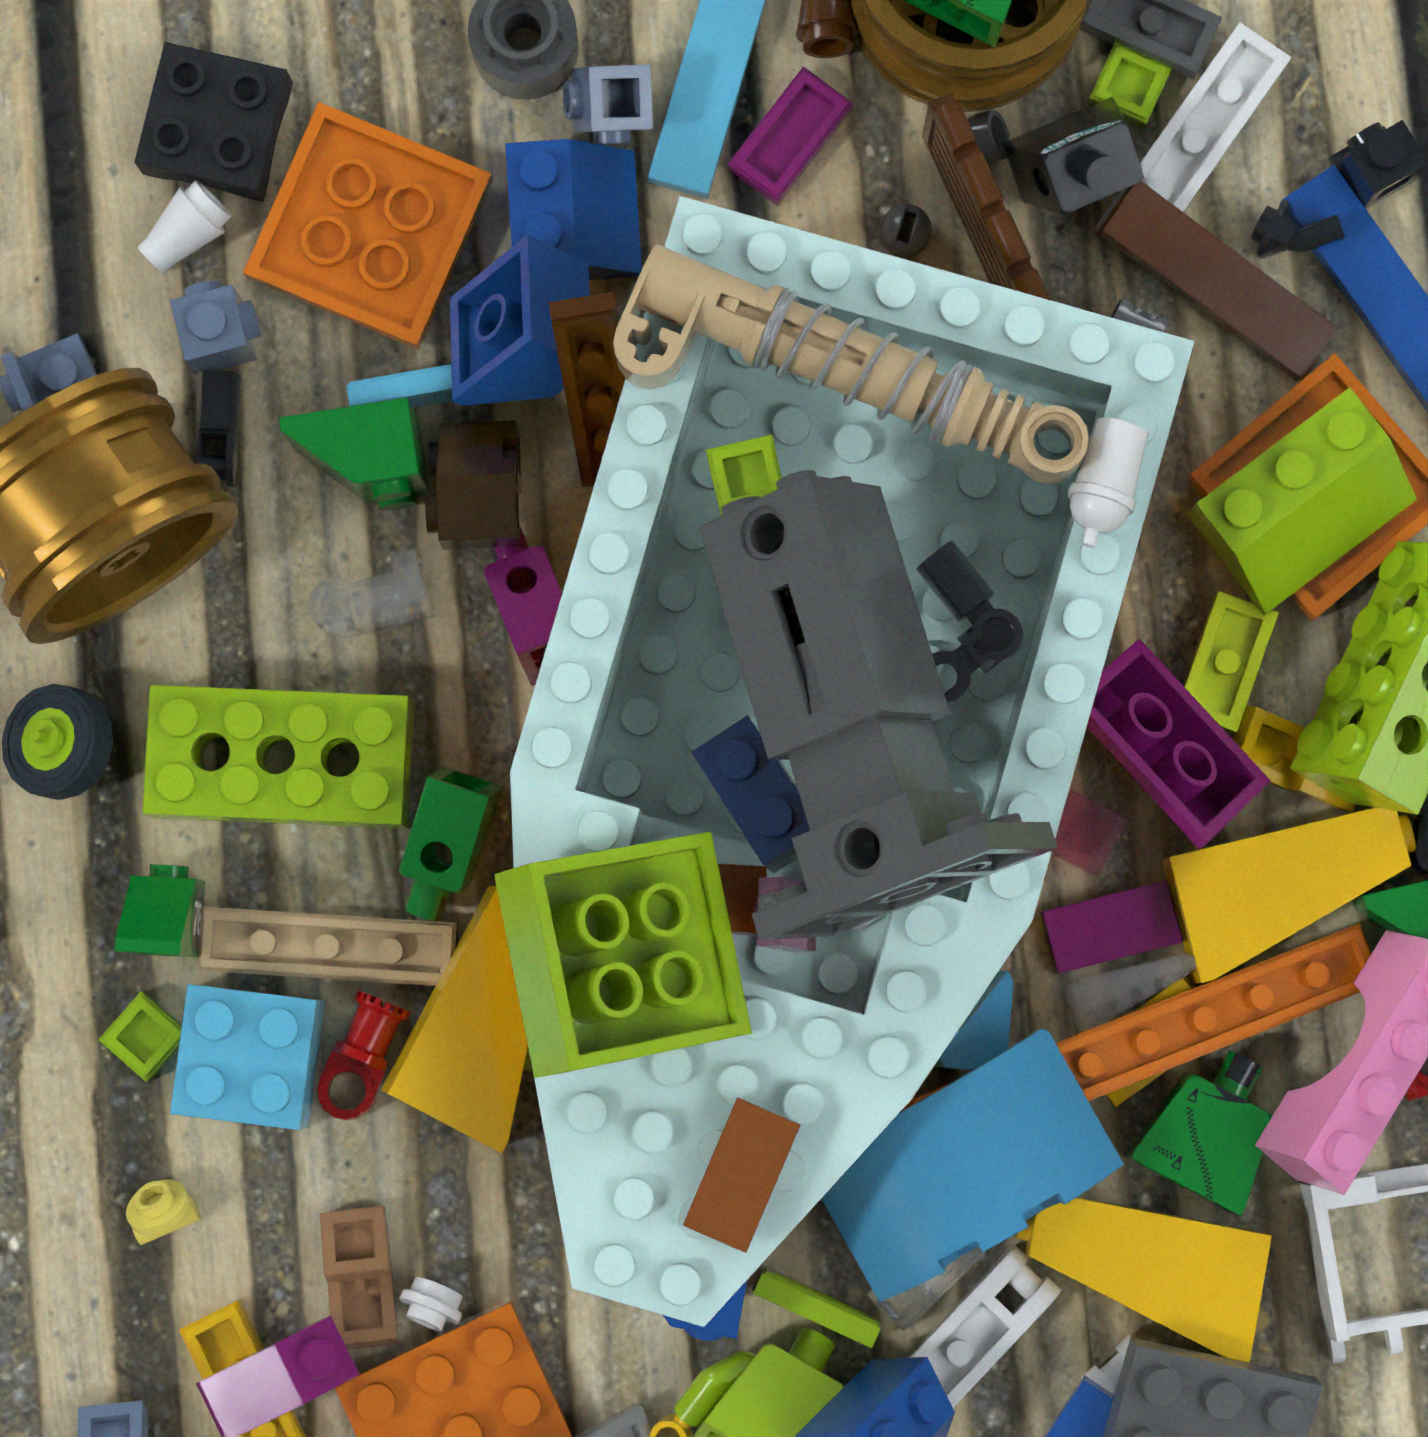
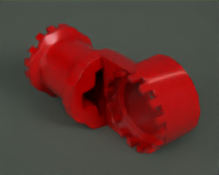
[317,990,411,1121]

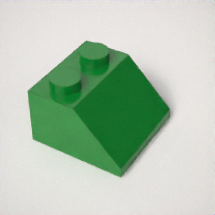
[278,398,430,511]

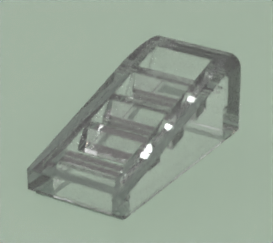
[1061,953,1196,1034]

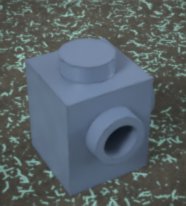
[563,64,653,144]
[170,281,261,376]

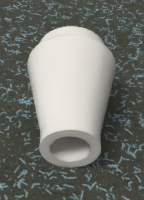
[138,180,232,274]

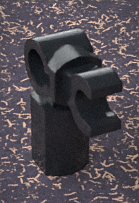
[916,540,1024,703]

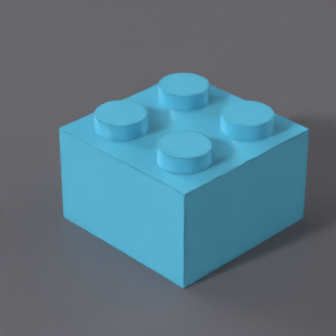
[170,984,325,1130]

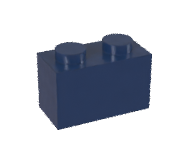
[691,715,810,874]

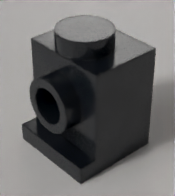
[1328,120,1428,209]

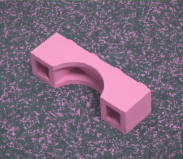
[1255,930,1428,1195]

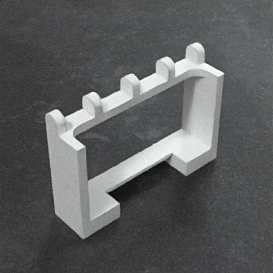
[1300,1163,1428,1364]

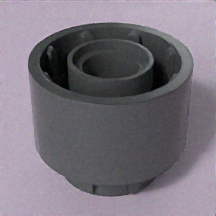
[468,0,579,100]

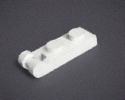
[907,1244,1062,1408]

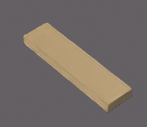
[197,907,458,986]

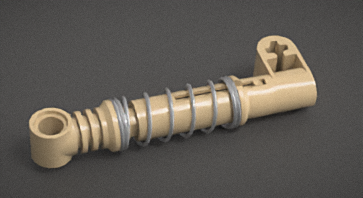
[613,244,1089,484]

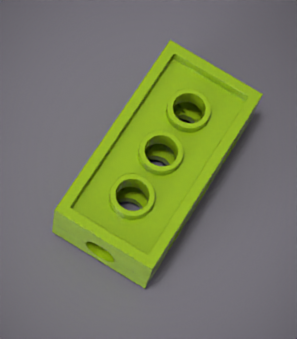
[1290,541,1428,814]
[142,685,415,829]

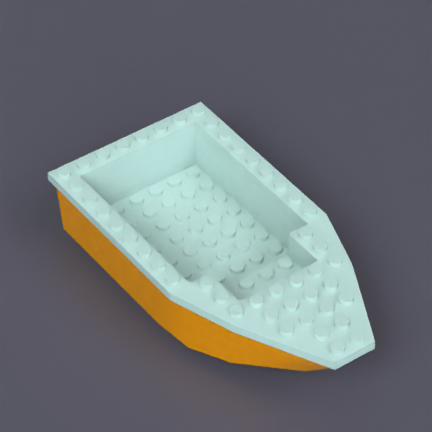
[510,196,1194,1327]

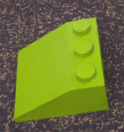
[494,832,752,1078]

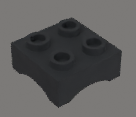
[134,42,293,202]

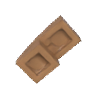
[320,1206,400,1350]

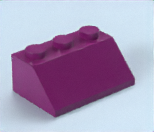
[1086,638,1271,849]

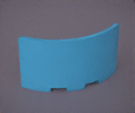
[821,1029,1124,1302]

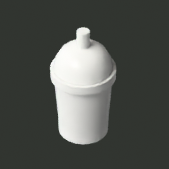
[1067,417,1149,548]

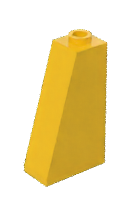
[1161,807,1416,984]
[381,885,528,1154]
[1015,1197,1272,1363]

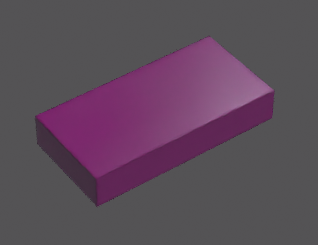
[728,66,853,206]
[1040,880,1183,974]

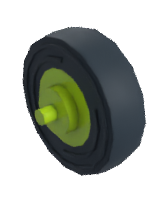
[2,684,113,800]

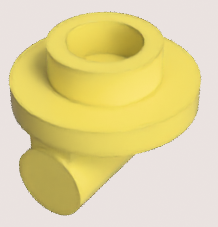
[126,1179,201,1245]

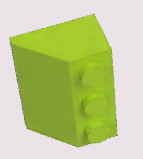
[1186,387,1417,615]

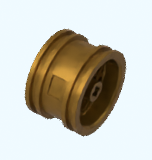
[849,0,1089,112]
[0,368,239,644]

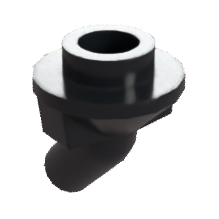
[1251,199,1345,259]

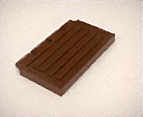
[922,93,1051,300]

